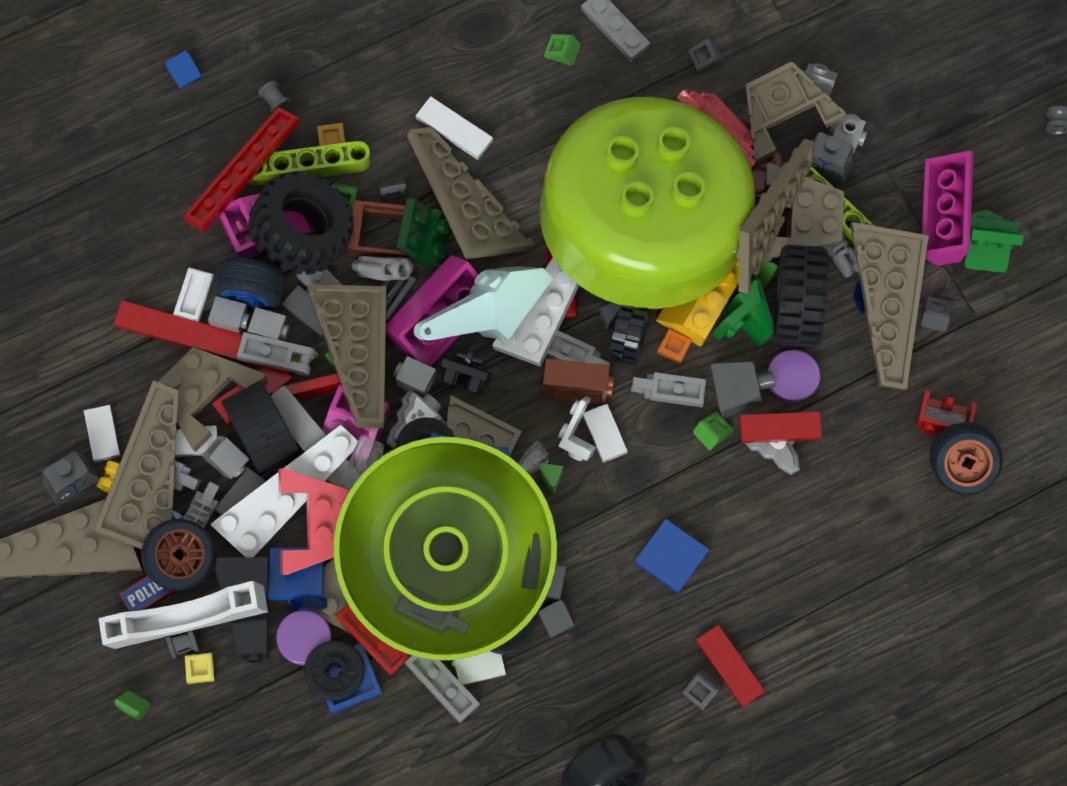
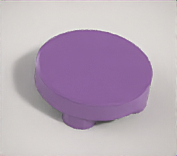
[767,350,820,404]
[276,610,332,666]

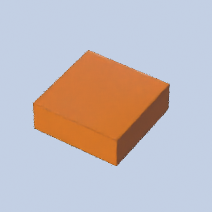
[657,328,692,364]

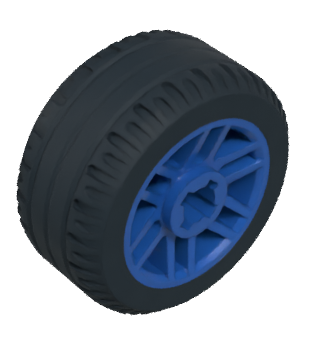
[213,257,285,311]

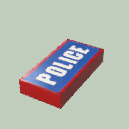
[119,576,176,612]

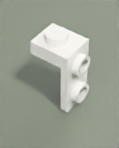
[558,396,596,461]

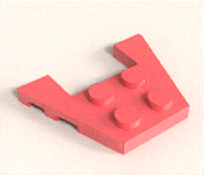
[677,89,756,167]
[278,469,350,575]

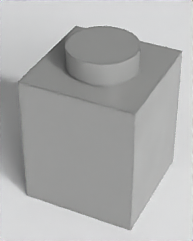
[208,296,251,334]
[247,307,290,341]
[394,356,436,398]
[201,436,249,479]

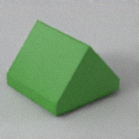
[538,463,563,494]

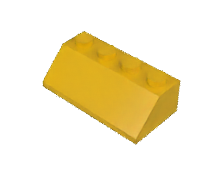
[656,260,739,347]

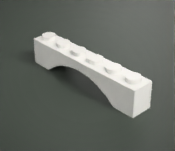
[98,581,268,649]

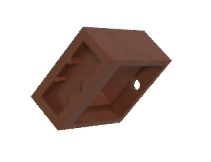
[347,200,411,262]
[542,358,614,405]

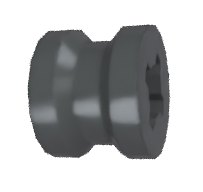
[1046,106,1067,135]

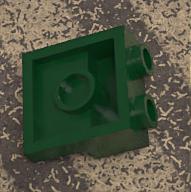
[397,199,452,268]

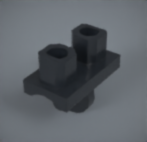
[441,346,491,393]

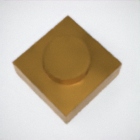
[317,123,345,146]

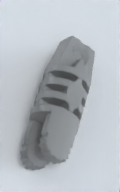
[824,235,859,278]
[182,482,219,529]

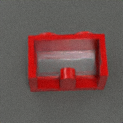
[915,390,977,434]

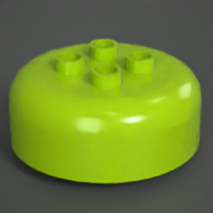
[539,97,755,309]
[334,437,557,660]

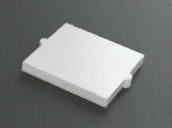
[452,651,506,685]

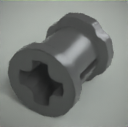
[258,80,291,113]
[165,630,199,659]

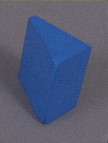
[165,50,202,90]

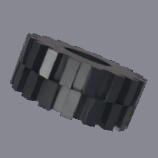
[609,305,651,367]

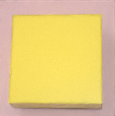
[185,653,215,684]

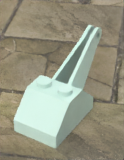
[414,266,553,341]

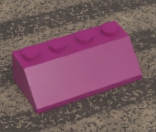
[922,151,973,266]
[385,255,478,367]

